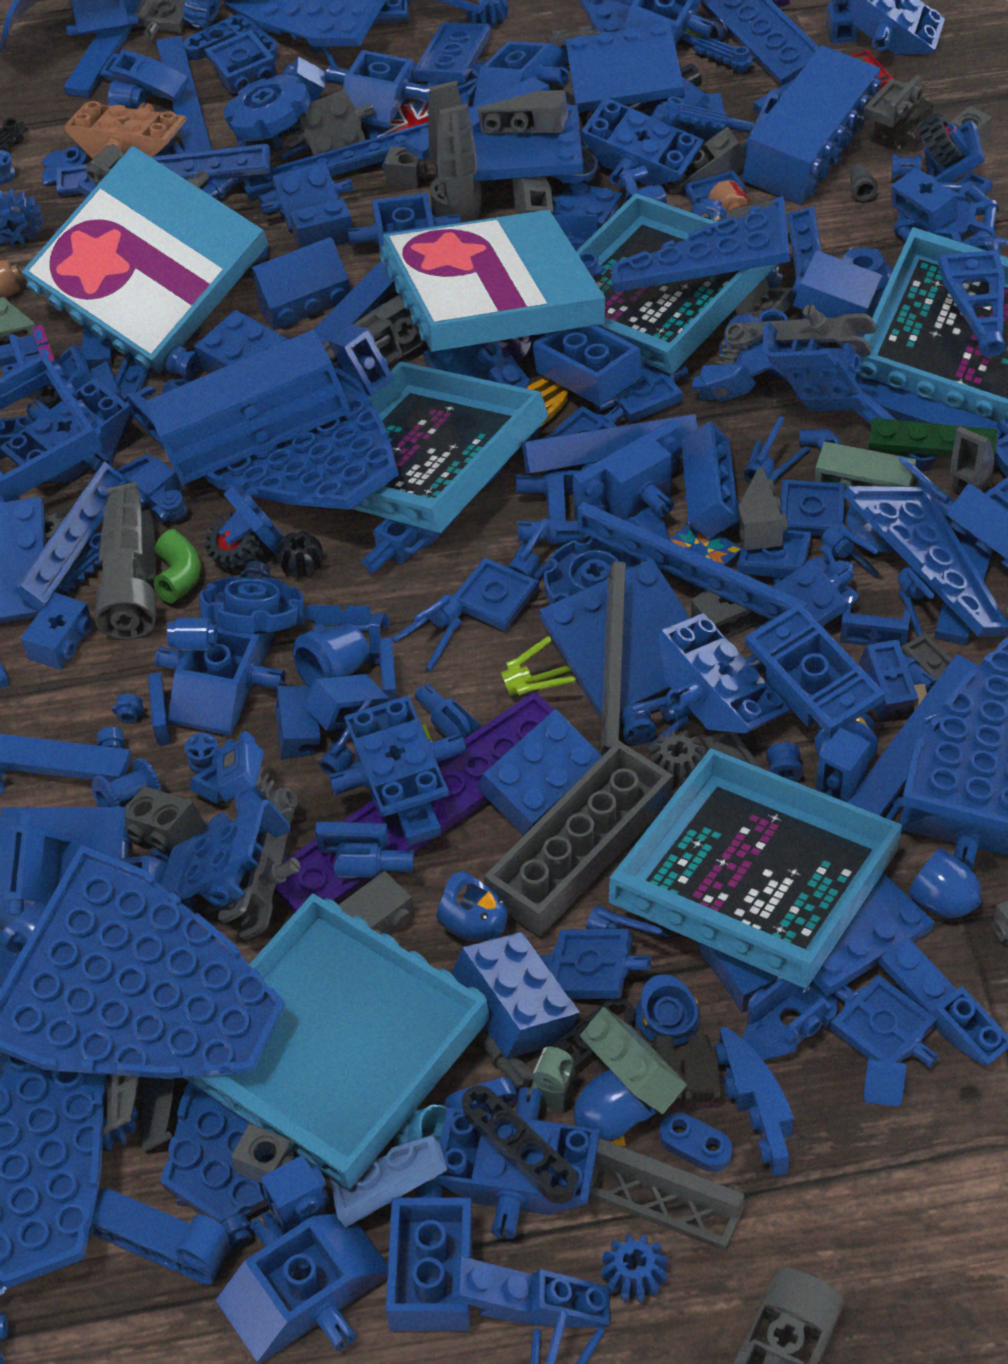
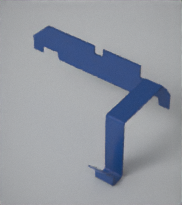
[297,605,390,664]

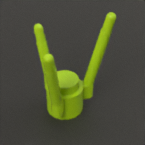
[501,637,576,697]

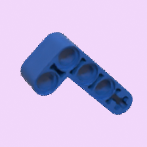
[90,1188,231,1285]

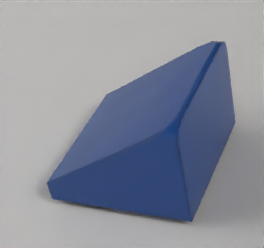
[863,1059,906,1107]

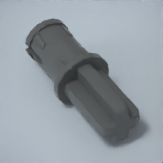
[475,1027,533,1089]

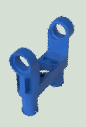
[516,463,595,545]

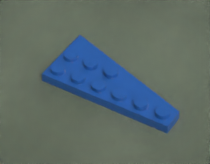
[612,196,790,292]
[843,486,1008,636]

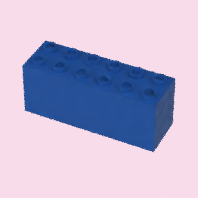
[742,45,881,205]
[146,329,352,485]

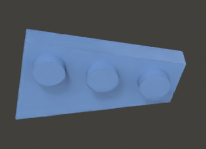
[329,1135,447,1227]

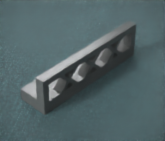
[589,1138,744,1251]

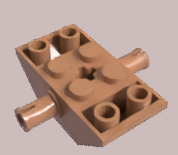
[64,101,186,159]

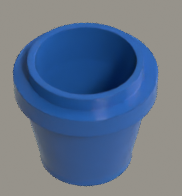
[293,624,370,686]

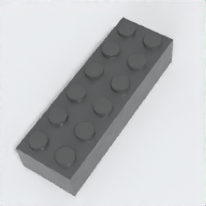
[484,740,673,937]

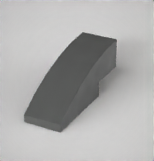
[949,426,994,493]

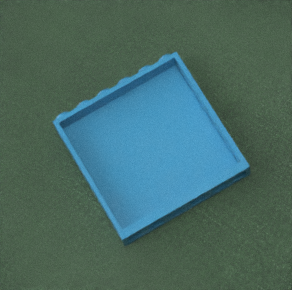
[185,893,490,1191]

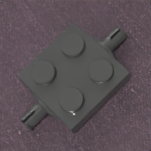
[133,0,187,39]
[286,89,376,155]

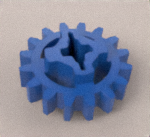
[0,189,43,246]

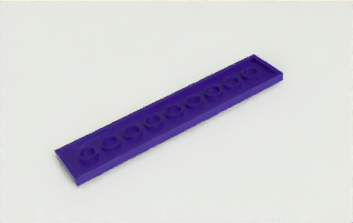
[274,692,555,914]

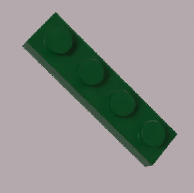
[869,418,998,460]

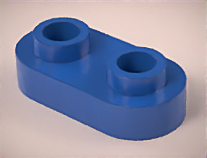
[660,1113,732,1172]

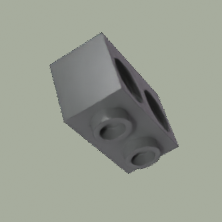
[124,786,206,851]

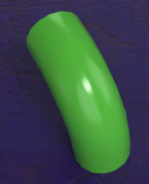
[154,529,201,603]

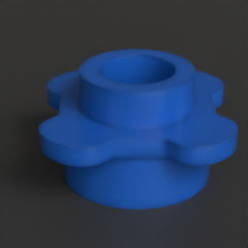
[579,252,604,278]

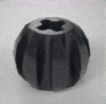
[276,531,324,579]

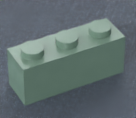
[814,441,916,491]
[580,1007,687,1114]

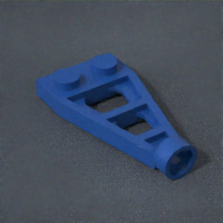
[937,250,1005,357]

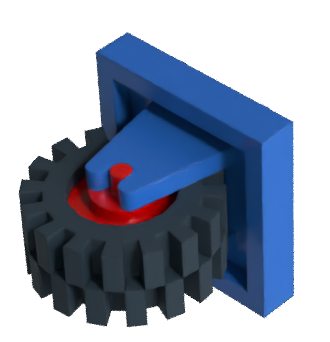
[918,111,985,182]
[204,486,285,573]

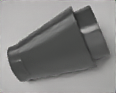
[850,164,878,201]

